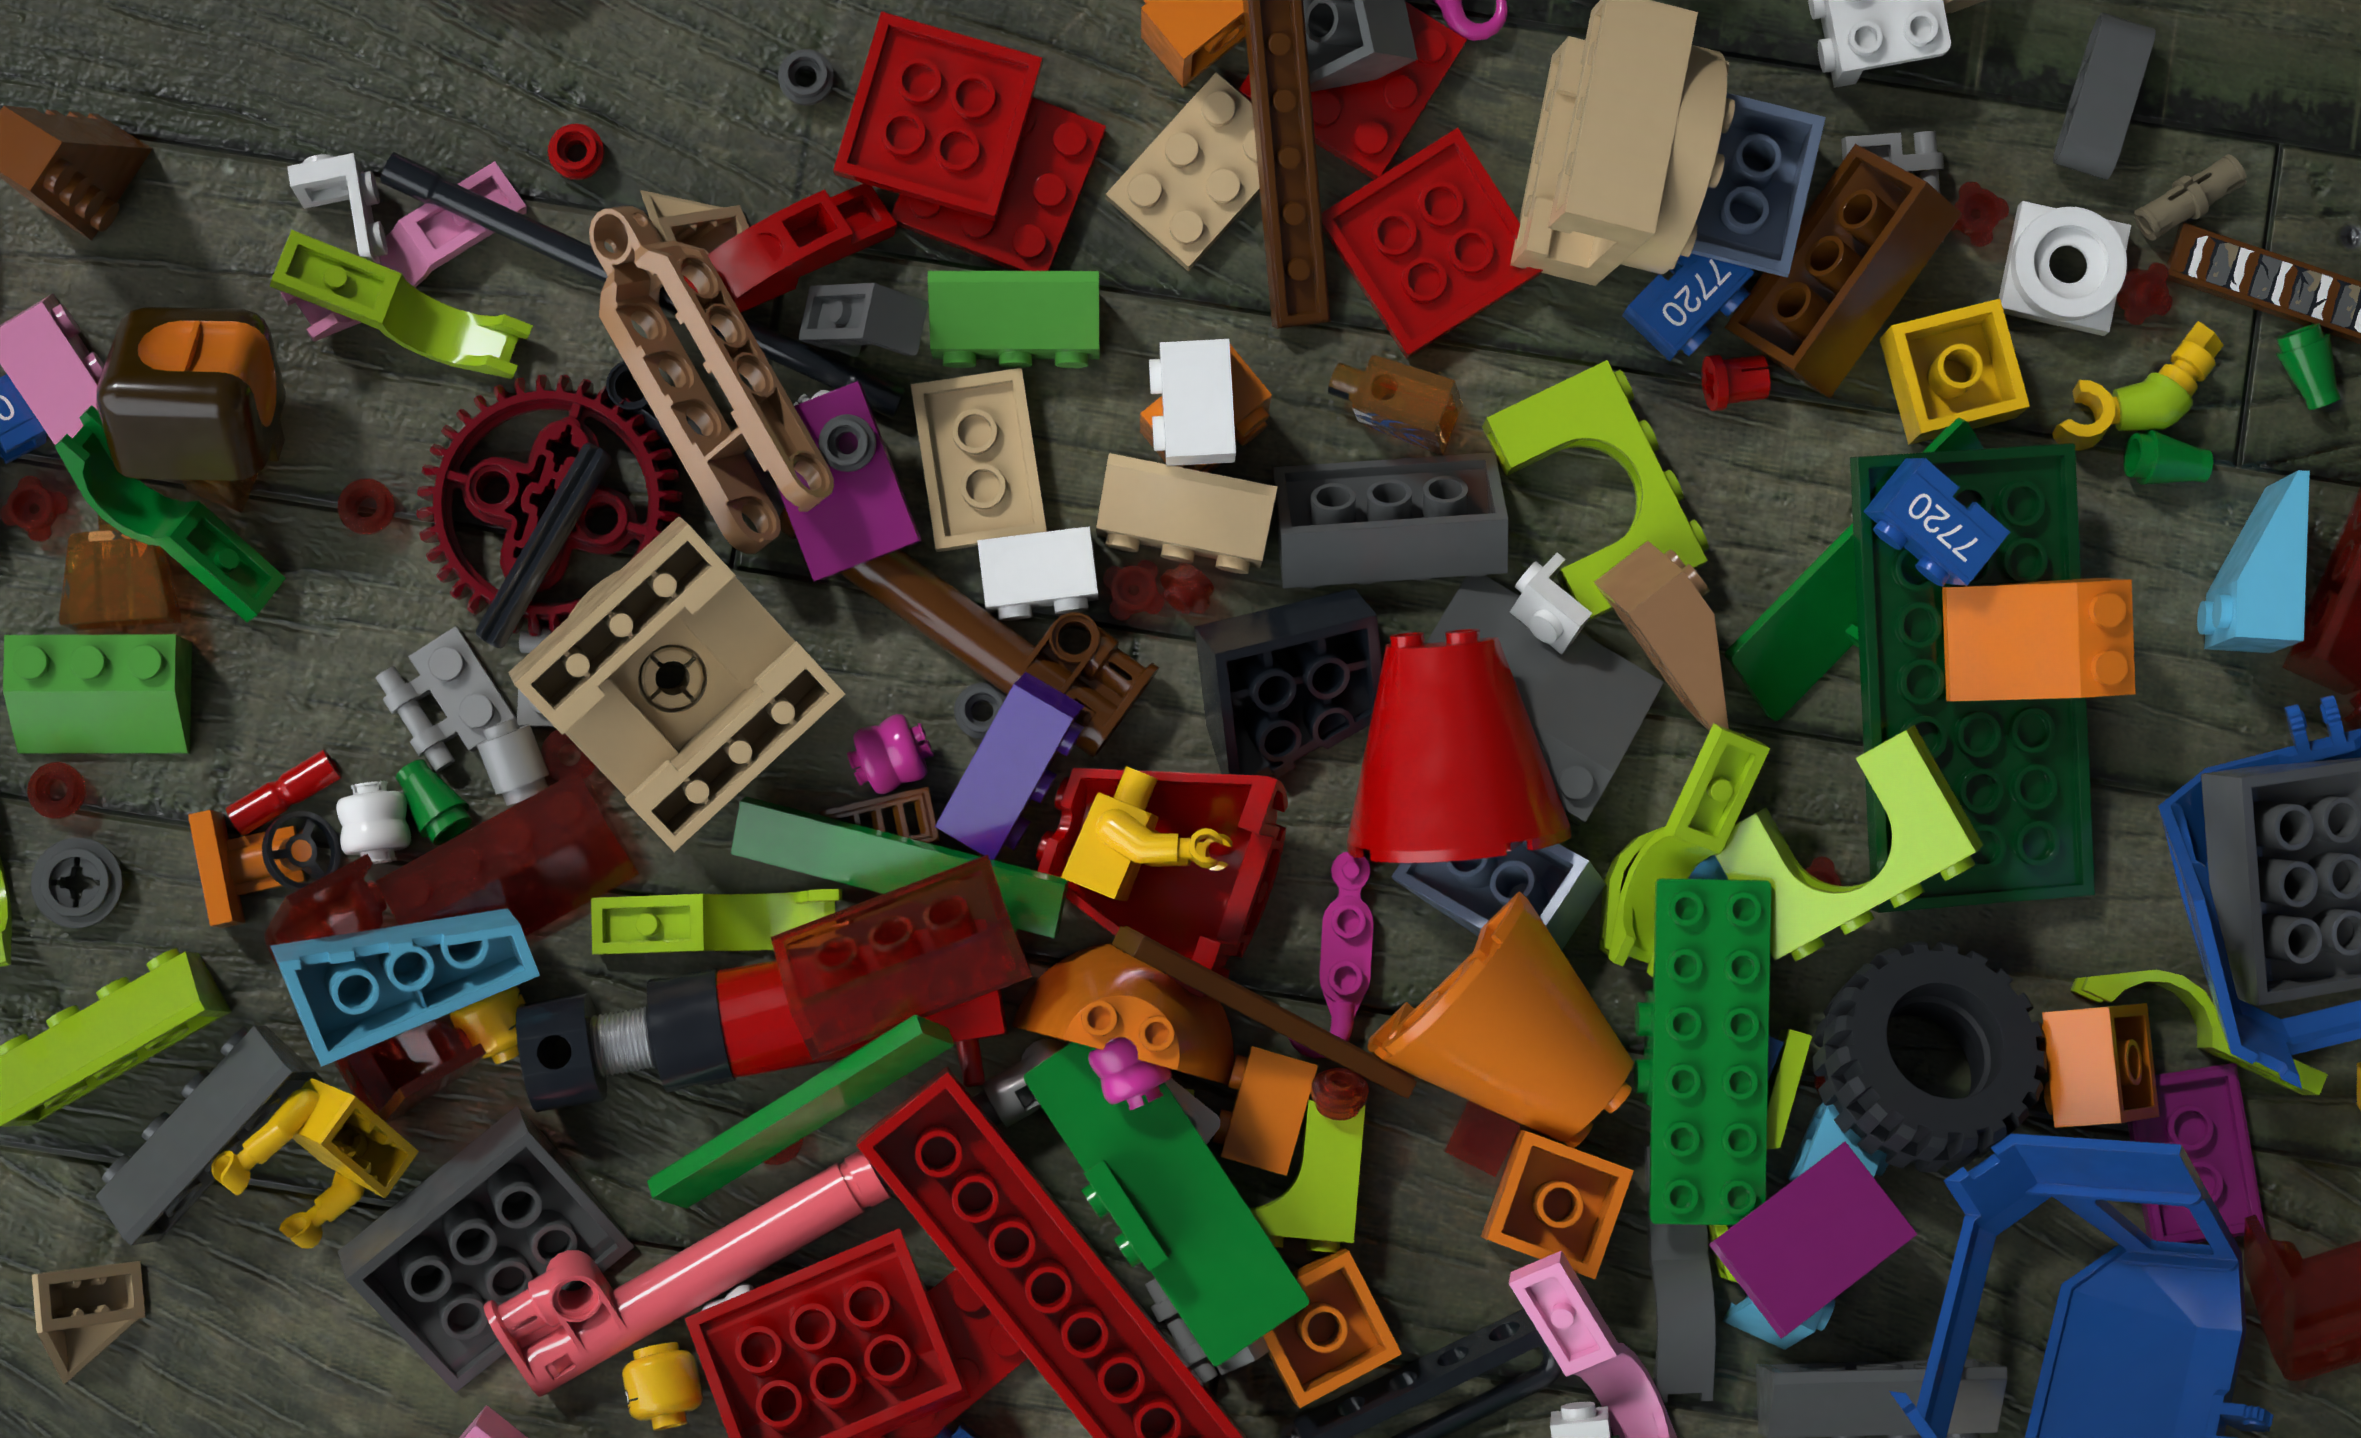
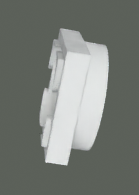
[1999,201,2131,336]

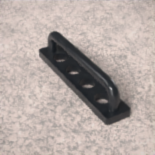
[1294,1309,1562,1438]

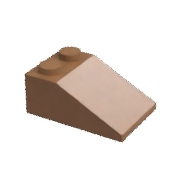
[1594,541,1729,731]

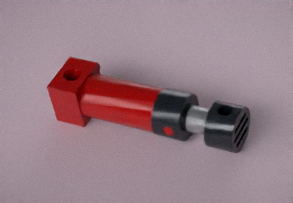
[516,919,1008,1112]

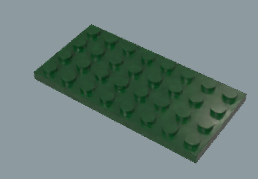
[1850,443,2095,913]

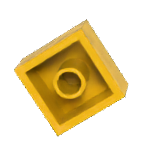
[1880,298,2030,445]

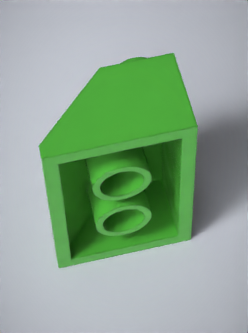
[928,271,1100,368]
[3,634,192,754]

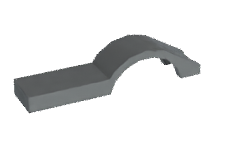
[1644,1145,1716,1402]

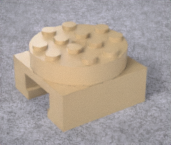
[1510,0,1735,286]
[508,517,845,852]

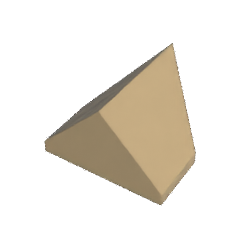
[640,190,749,254]
[32,1261,145,1384]

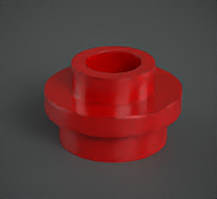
[548,124,605,180]

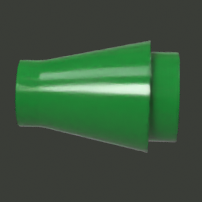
[2276,323,2341,410]
[2123,430,2213,485]
[395,759,472,846]

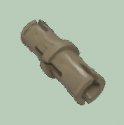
[2134,154,2247,241]

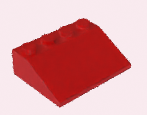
[685,1228,971,1438]

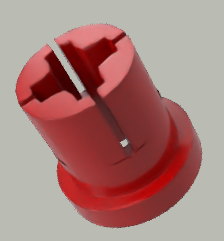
[1701,354,1770,411]

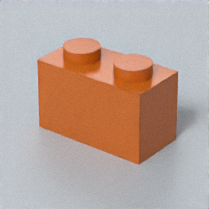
[1212,1046,1318,1176]

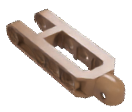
[589,206,834,554]

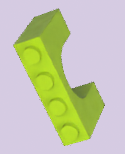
[1482,360,1709,623]
[1715,725,1983,961]
[1185,1089,1365,1253]

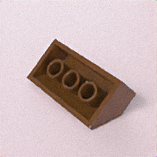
[1725,144,1962,398]

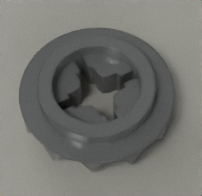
[31,837,125,929]

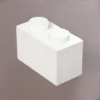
[1149,339,1236,466]
[977,526,1098,621]

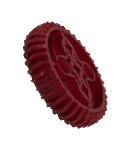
[417,374,684,637]

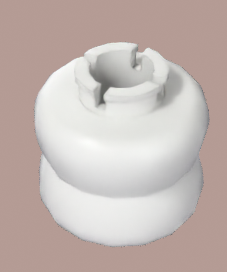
[336,781,411,865]

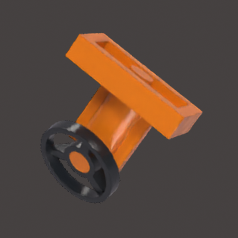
[188,810,341,928]

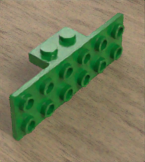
[1725,418,1984,721]
[1634,878,1771,1225]
[1023,1042,1309,1366]

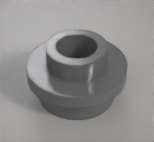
[778,49,834,106]
[819,414,877,472]
[954,683,1007,739]

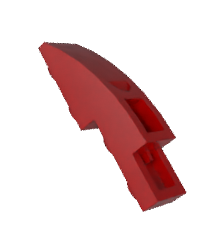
[683,183,897,325]

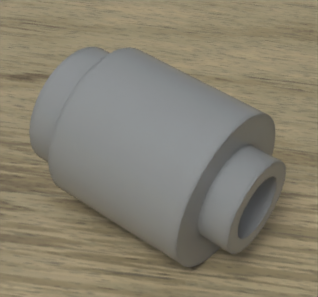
[476,717,549,806]

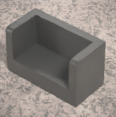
[798,283,928,357]

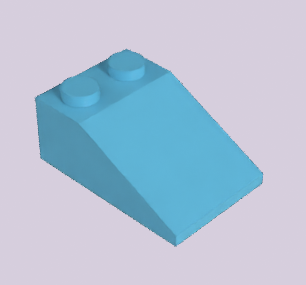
[2197,470,2310,653]

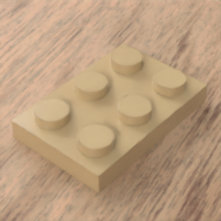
[1105,72,1260,271]
[911,368,1047,552]

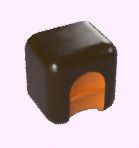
[96,307,286,481]

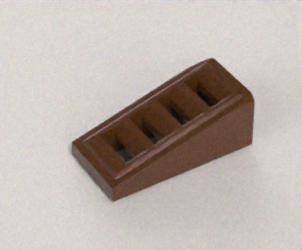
[819,787,942,845]

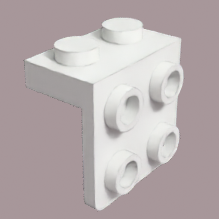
[1808,0,1951,88]

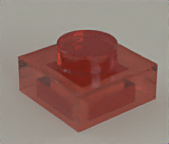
[1443,1100,1520,1177]

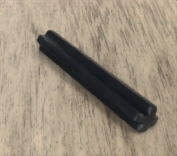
[476,443,612,649]

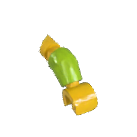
[2052,321,2224,451]

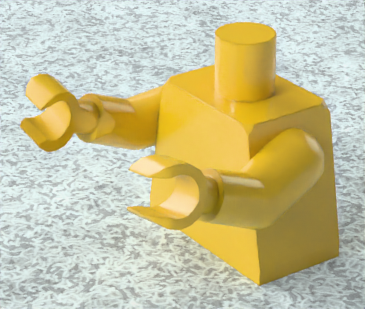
[1061,766,1233,902]
[211,1078,419,1249]

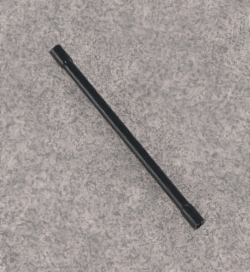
[380,152,906,419]

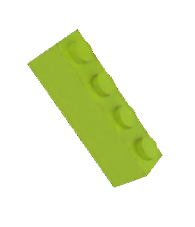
[0,948,231,1127]

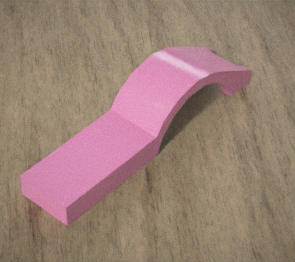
[281,161,526,342]
[1509,1251,1677,1438]

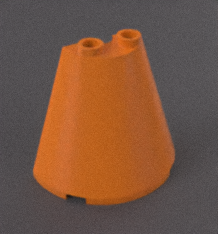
[1367,891,1634,1148]
[1012,943,1234,1085]

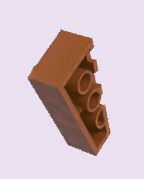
[0,105,153,241]

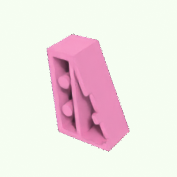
[0,293,104,445]

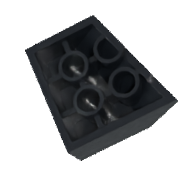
[1194,588,1382,778]

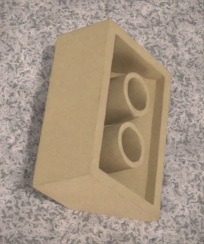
[1096,453,1277,574]

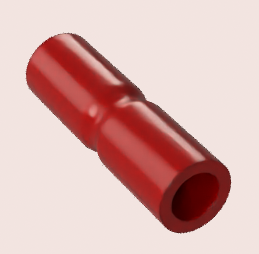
[226,749,342,836]

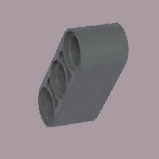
[2053,12,2156,180]

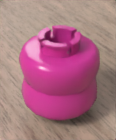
[847,714,934,794]
[1088,1037,1172,1110]

